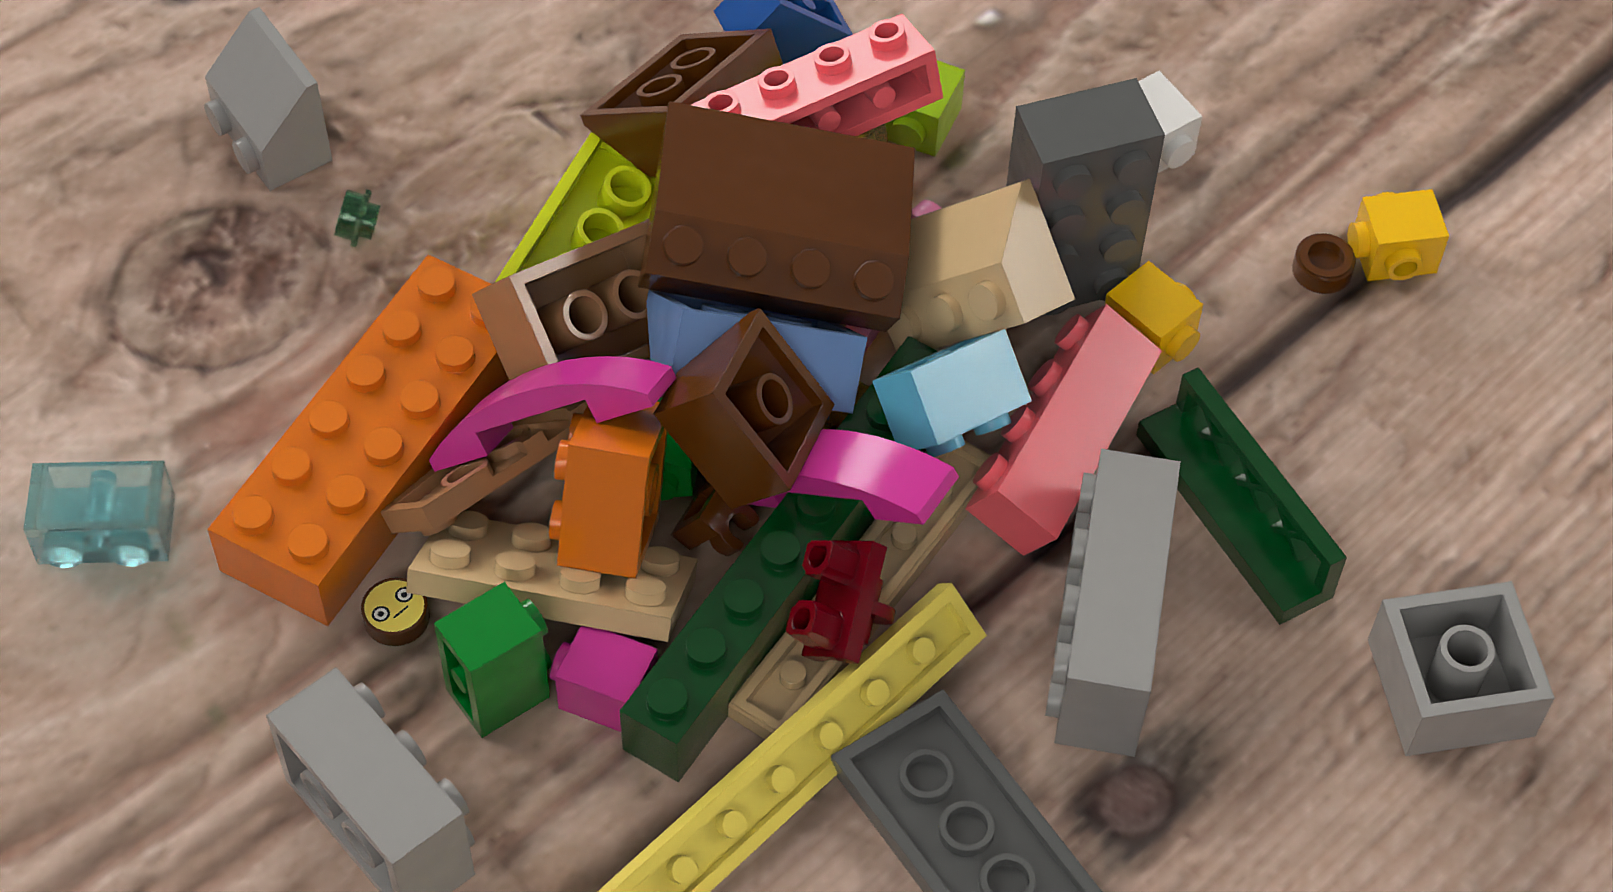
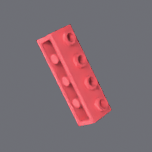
[691,14,943,136]
[965,304,1162,556]

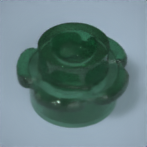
[334,189,381,247]

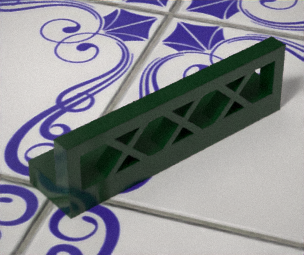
[1136,367,1347,625]

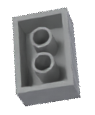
[266,667,475,892]

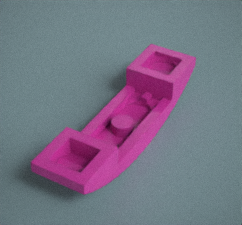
[429,356,677,472]
[747,429,959,525]

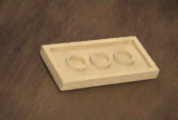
[406,511,698,642]

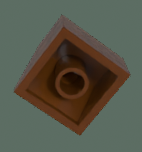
[653,308,835,509]

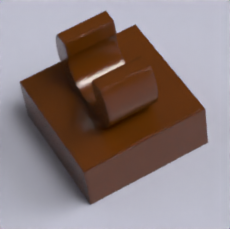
[670,482,759,556]

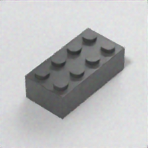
[1006,78,1165,315]

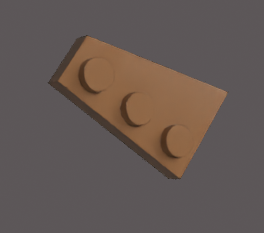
[381,400,587,536]

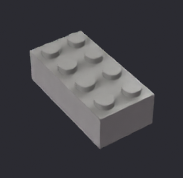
[1045,449,1180,757]

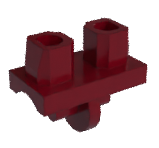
[786,540,896,664]

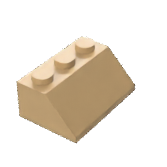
[887,179,1075,351]

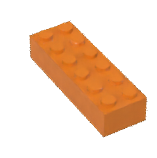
[207,254,509,626]

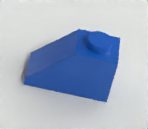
[714,0,853,64]

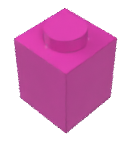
[550,626,658,732]

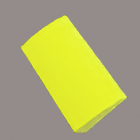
[495,132,656,283]

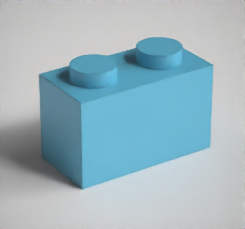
[872,329,1032,457]

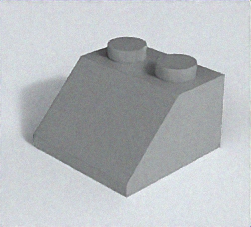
[204,7,333,191]

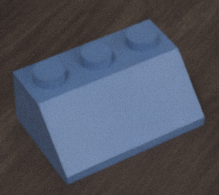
[646,290,867,420]

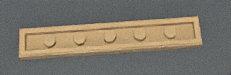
[728,440,991,739]

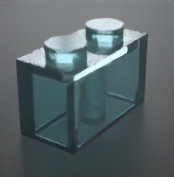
[23,460,175,568]

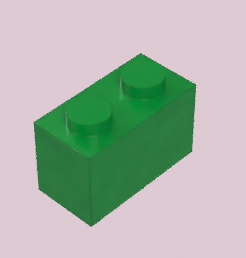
[434,582,552,738]

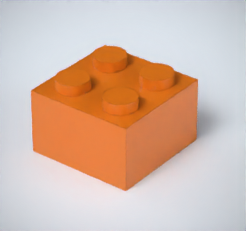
[549,402,668,579]

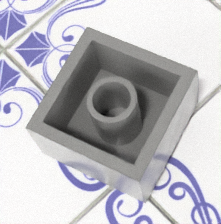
[1368,581,1555,756]

